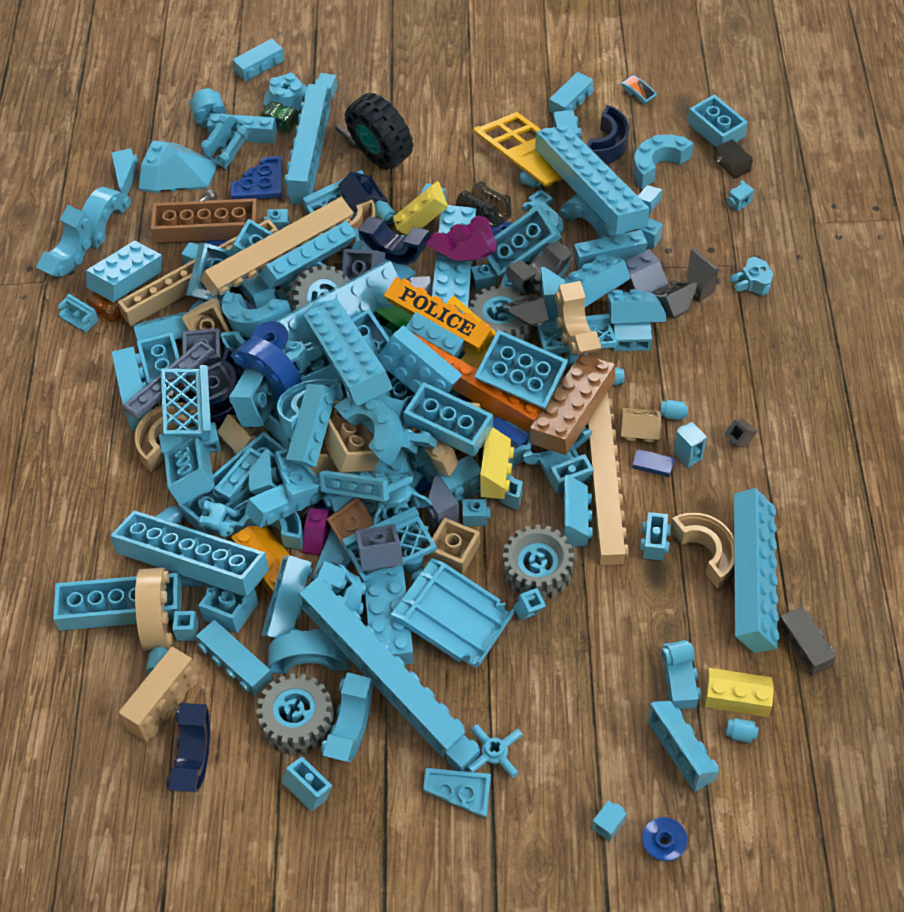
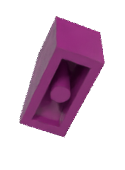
[303,508,331,556]

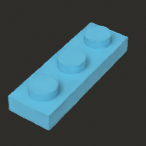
[214,447,261,502]

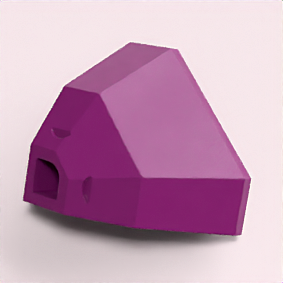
[425,216,497,262]

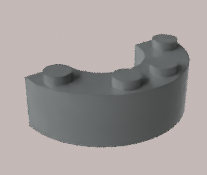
[506,241,572,295]

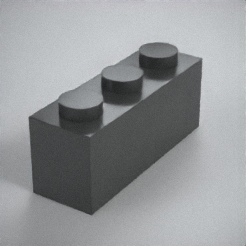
[778,606,837,676]

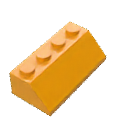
[231,526,310,596]

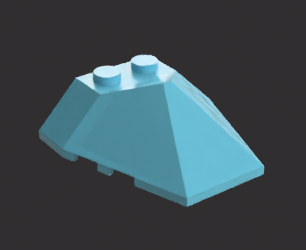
[139,141,219,193]

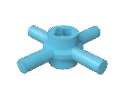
[467,724,523,778]

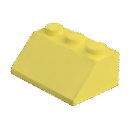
[393,181,448,236]
[480,428,514,499]
[705,668,774,717]

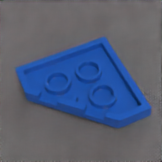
[231,156,282,200]

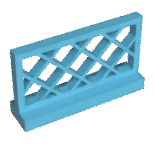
[303,170,364,221]
[537,314,617,353]
[161,365,211,440]
[319,470,413,501]
[342,507,437,583]

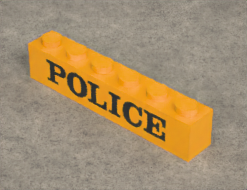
[384,277,493,354]

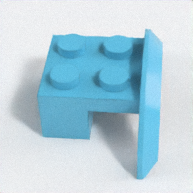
[523,429,594,494]

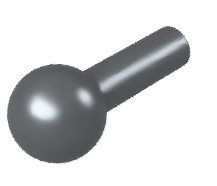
[335,124,357,148]
[199,189,217,201]

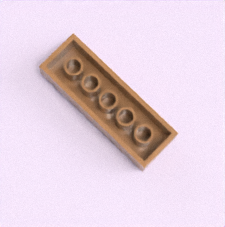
[151,199,259,243]
[530,354,615,455]

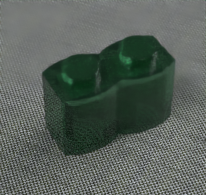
[260,101,299,132]

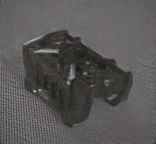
[456,181,511,228]

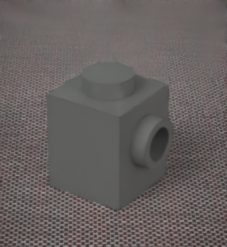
[724,419,758,447]

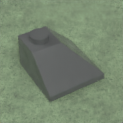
[687,248,719,302]
[654,281,697,318]
[500,296,549,327]

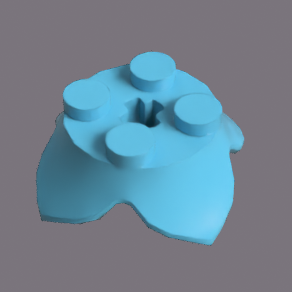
[264,73,307,115]
[374,484,432,525]
[338,564,366,615]

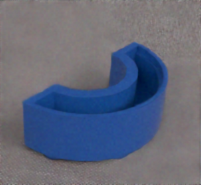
[230,338,302,403]

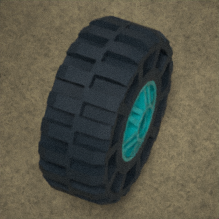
[344,93,414,169]

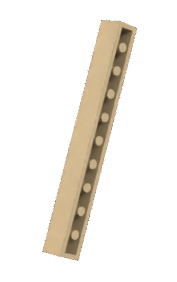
[200,197,354,297]
[117,219,278,326]
[587,392,628,565]

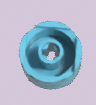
[189,88,226,128]

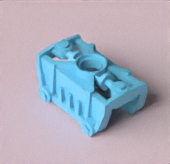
[201,114,254,170]

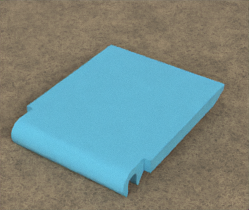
[390,558,515,667]

